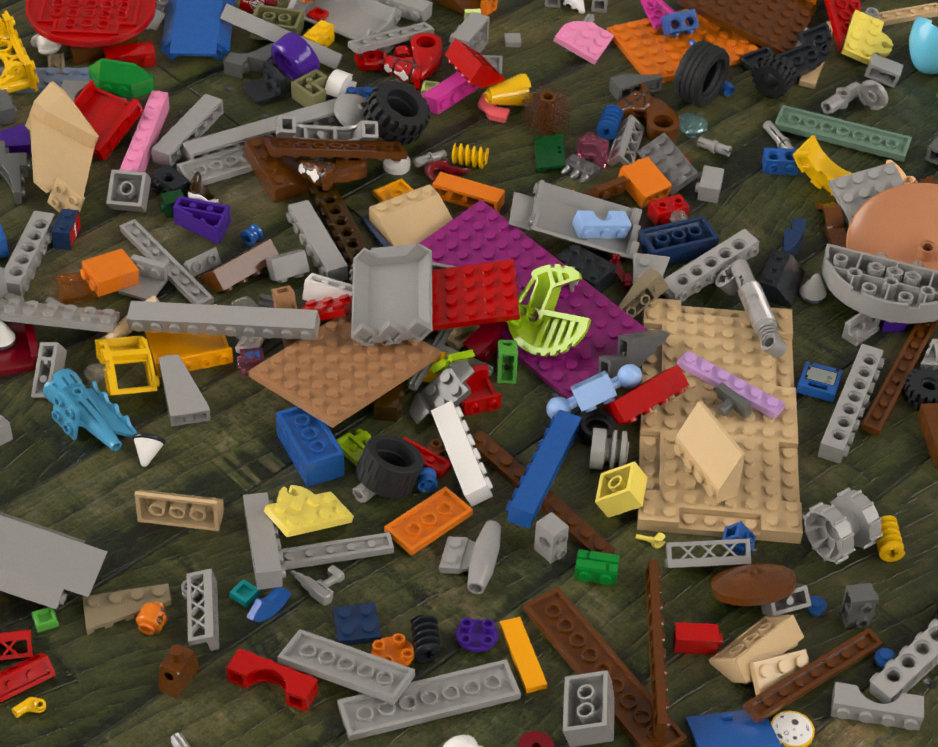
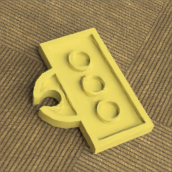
[841,10,893,65]
[264,485,354,537]

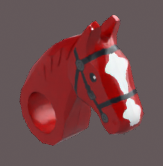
[384,33,443,90]

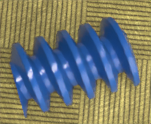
[596,104,623,140]

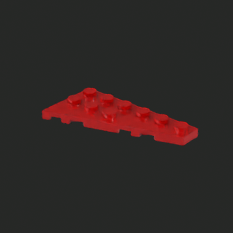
[824,0,861,52]

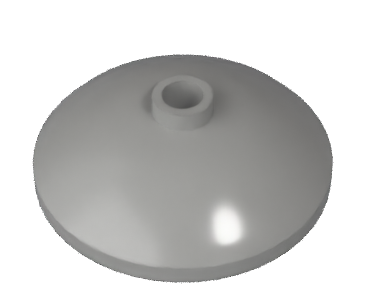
[334,94,367,126]

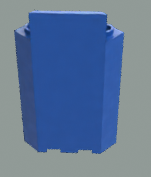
[160,0,235,61]

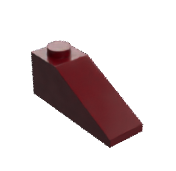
[462,321,507,363]

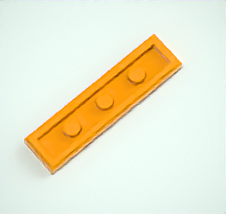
[499,617,547,693]

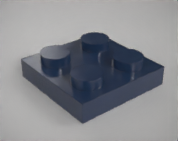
[333,602,381,645]

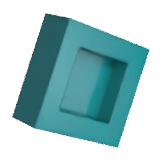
[229,579,260,607]

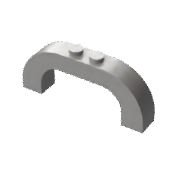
[275,115,379,141]

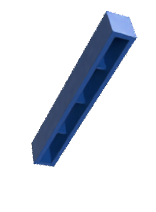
[506,410,582,529]

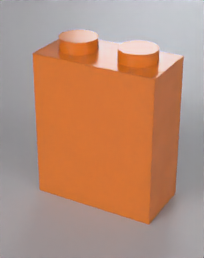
[617,157,672,208]
[80,248,139,297]

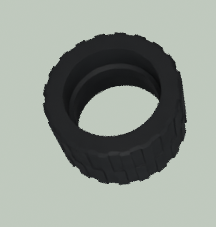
[356,434,424,498]

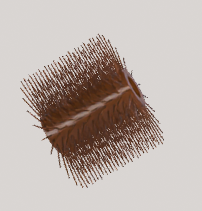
[520,82,572,137]

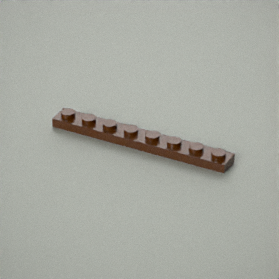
[743,628,883,724]

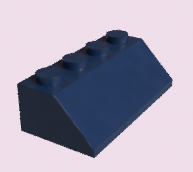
[639,216,719,265]

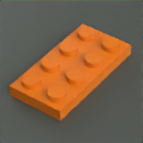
[384,486,473,556]

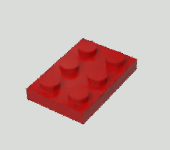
[301,294,352,321]

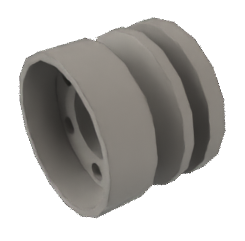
[589,427,629,470]

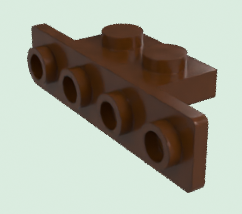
[581,175,627,200]

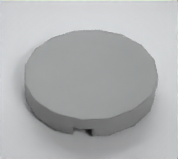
[857,80,889,111]

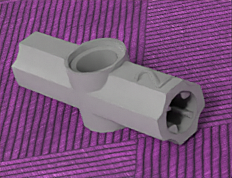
[821,82,861,115]

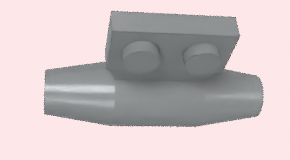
[439,521,501,594]

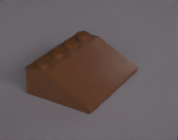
[243,136,310,203]

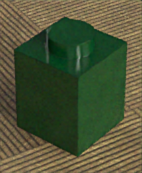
[158,189,184,218]

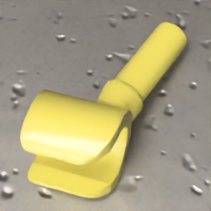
[636,532,666,549]

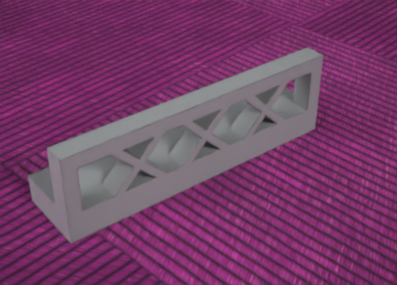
[607,114,645,167]
[665,539,751,568]
[187,569,219,651]

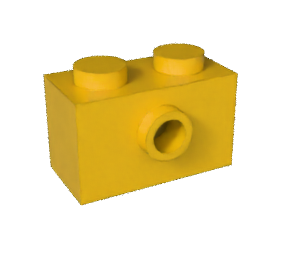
[303,20,335,48]

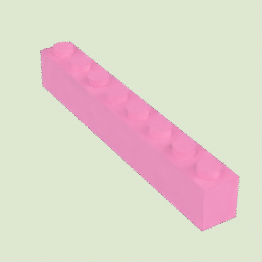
[120,91,170,172]

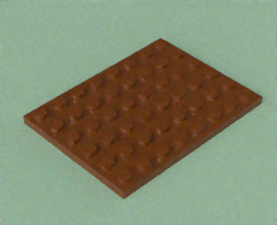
[676,0,818,55]

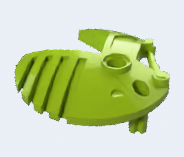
[505,264,591,357]

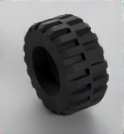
[363,80,431,145]

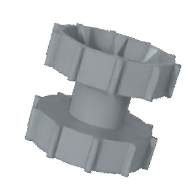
[803,487,883,565]

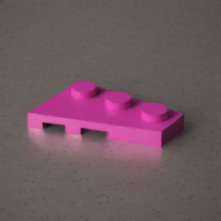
[640,0,676,30]

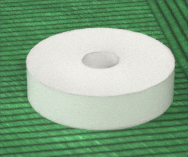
[383,156,411,175]

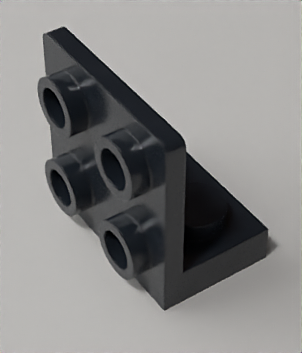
[242,61,286,104]

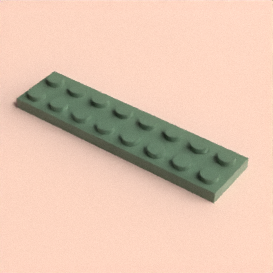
[774,105,912,162]

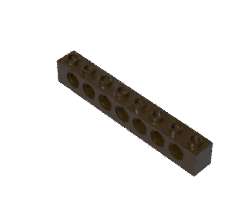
[308,181,369,272]

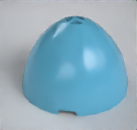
[909,17,938,75]

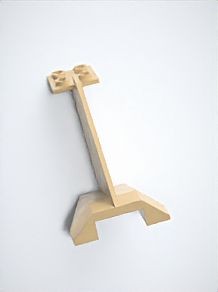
[25,81,99,213]

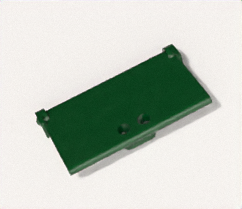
[533,134,566,173]

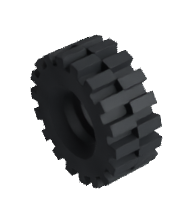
[903,367,938,410]

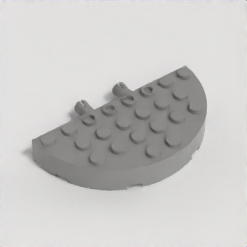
[822,243,938,323]

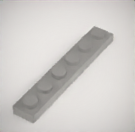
[348,22,435,54]
[278,532,394,570]

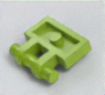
[336,429,371,466]

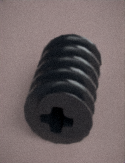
[411,615,442,663]

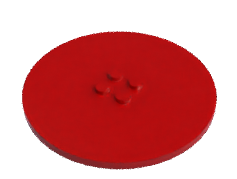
[25,0,157,47]

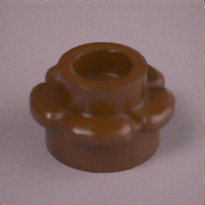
[427,439,446,456]

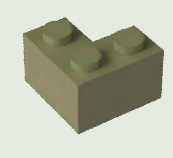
[291,69,327,107]

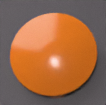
[371,633,415,666]

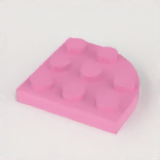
[553,21,614,65]

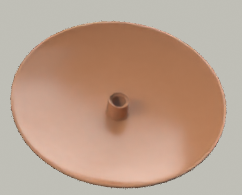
[846,183,938,271]

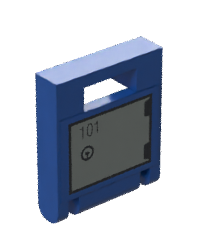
[796,361,843,402]

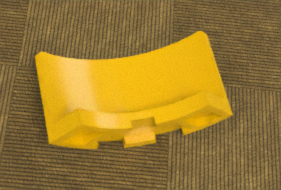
[793,135,852,196]

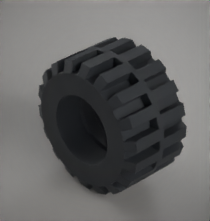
[752,53,797,99]

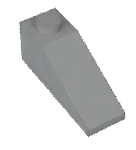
[31,342,67,399]

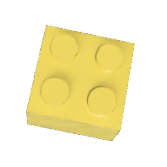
[595,462,648,518]

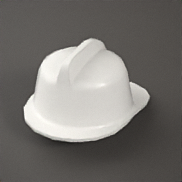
[31,34,62,55]

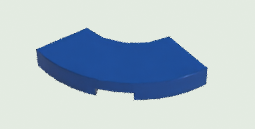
[247,587,292,622]

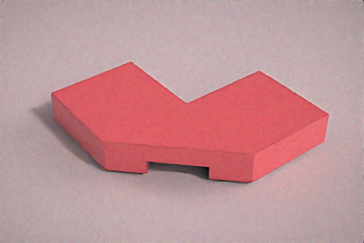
[478,93,510,123]

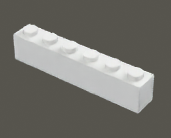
[431,401,493,507]

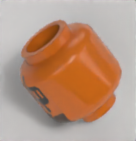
[136,601,168,635]

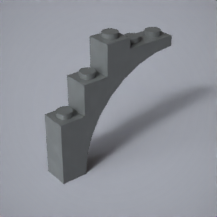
[0,140,31,204]

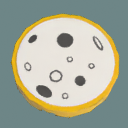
[771,711,815,747]

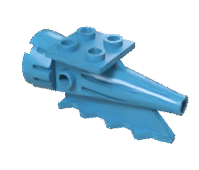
[43,368,137,451]

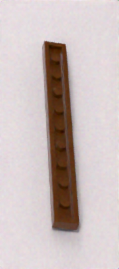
[860,320,938,436]
[472,430,615,554]
[645,559,671,739]

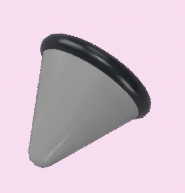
[798,273,828,304]

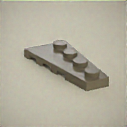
[82,584,171,635]

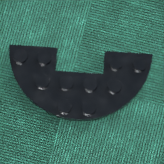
[739,22,832,78]

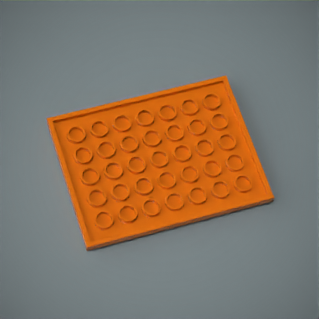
[607,9,759,83]

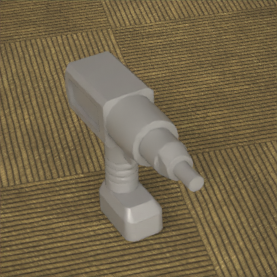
[291,565,345,606]

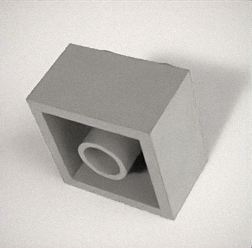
[106,169,151,212]

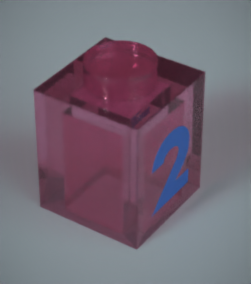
[236,347,264,376]

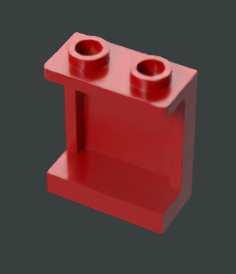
[459,364,502,417]

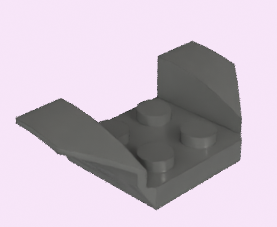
[409,360,475,424]

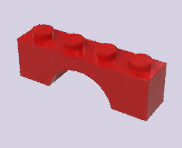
[226,648,318,712]

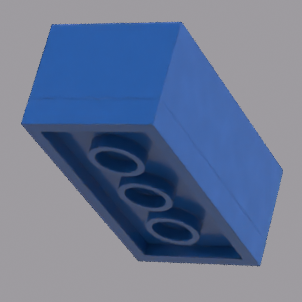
[276,406,344,488]

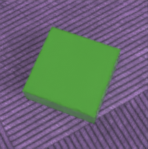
[32,607,59,633]

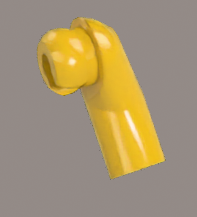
[11,697,46,718]

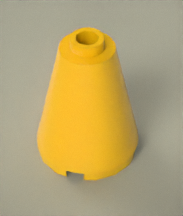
[484,74,533,106]

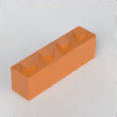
[432,172,505,213]

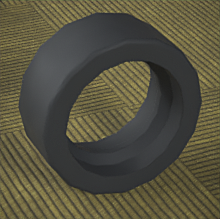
[579,411,617,446]

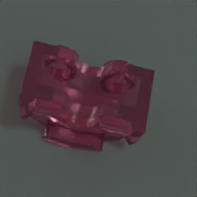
[577,132,609,168]

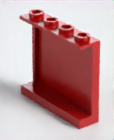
[73,80,144,161]

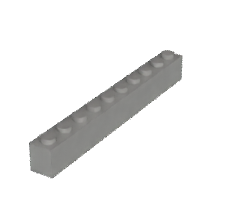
[182,98,341,161]
[126,301,320,340]

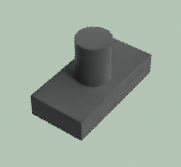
[716,382,751,419]

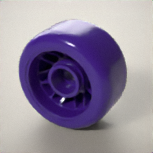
[271,32,320,81]

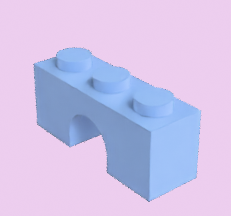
[572,211,632,239]

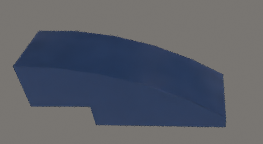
[782,218,807,257]

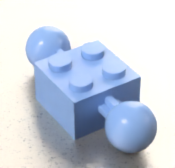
[546,364,642,419]

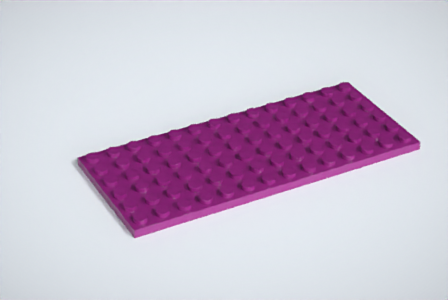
[419,200,648,399]

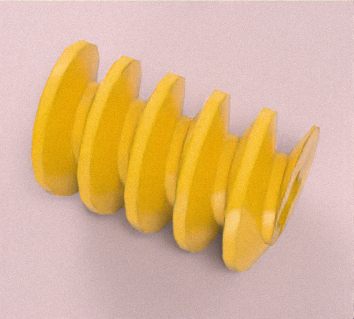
[452,142,489,169]
[876,515,905,562]

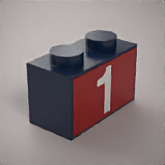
[51,208,81,250]

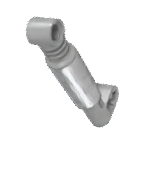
[715,259,787,358]

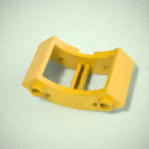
[95,336,160,396]

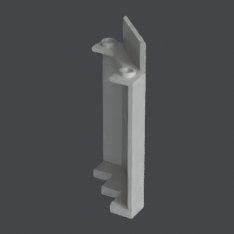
[288,0,402,54]
[509,180,642,260]
[351,242,433,347]
[0,512,107,609]

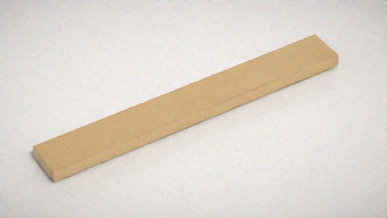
[827,2,938,35]

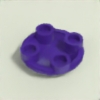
[455,618,498,652]

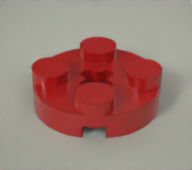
[354,48,387,71]

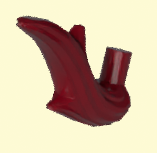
[424,160,471,183]

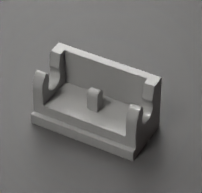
[842,313,880,346]

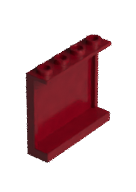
[0,321,39,377]

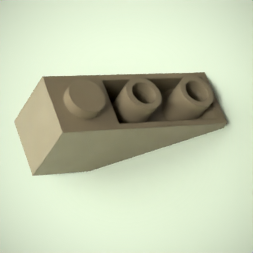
[619,268,670,318]

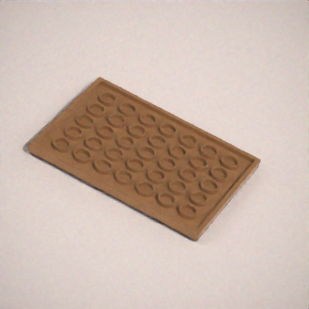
[249,310,441,428]

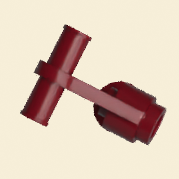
[609,253,633,291]

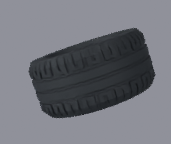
[674,40,730,107]

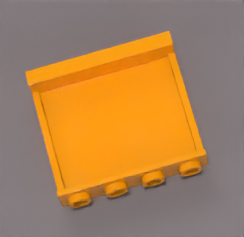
[144,304,233,377]

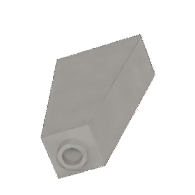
[159,354,210,427]

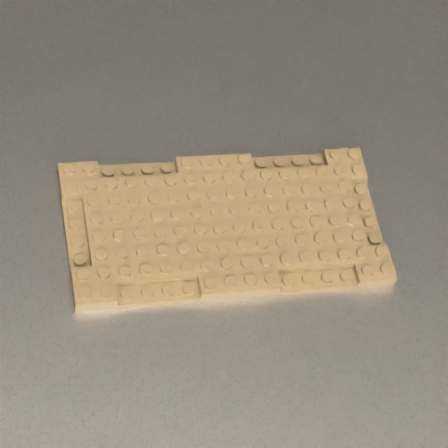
[637,298,803,544]

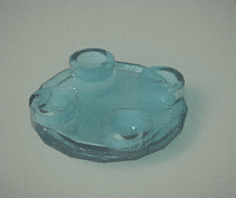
[678,113,708,137]

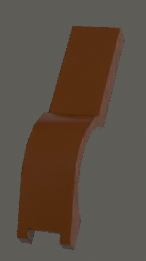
[816,201,847,248]

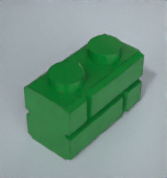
[574,549,620,586]

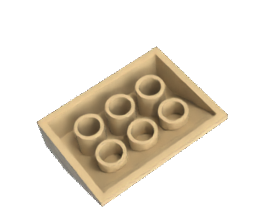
[369,184,453,246]
[674,400,745,504]

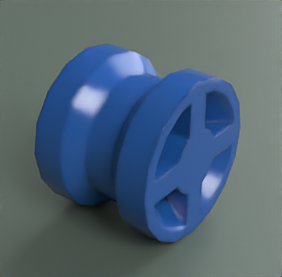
[241,224,264,246]
[417,467,438,493]

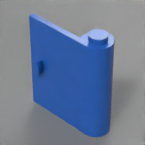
[685,710,784,747]

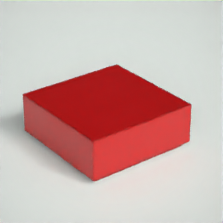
[307,7,329,22]

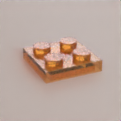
[55,272,98,304]

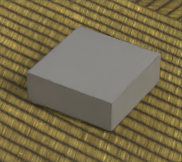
[504,33,521,47]

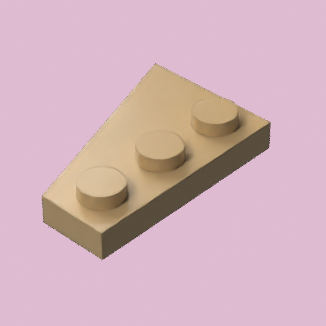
[749,649,809,696]

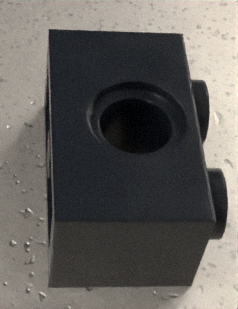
[150,164,190,197]

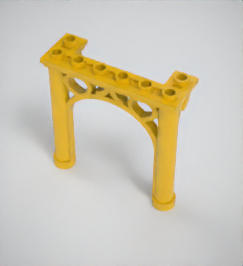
[0,10,39,94]

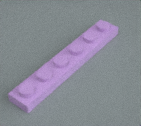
[677,351,786,419]

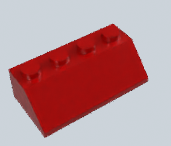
[445,38,505,88]
[602,365,690,425]

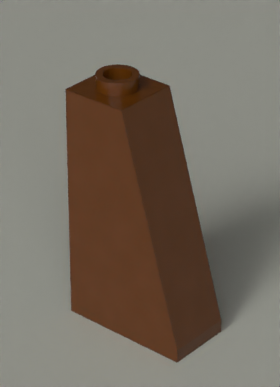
[917,403,938,468]

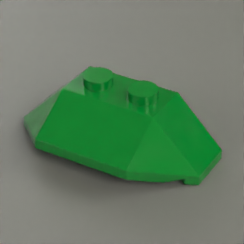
[88,58,155,99]

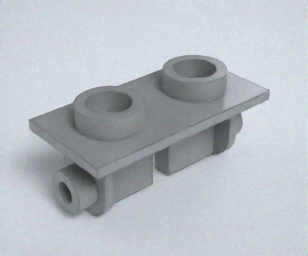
[182,247,221,277]

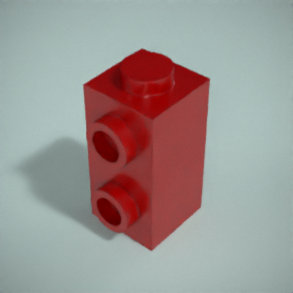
[673,622,723,655]

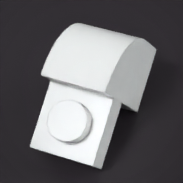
[325,69,357,98]

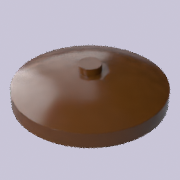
[711,563,797,606]

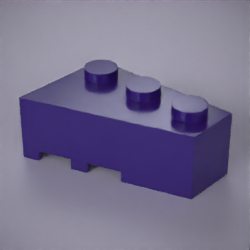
[173,196,231,244]

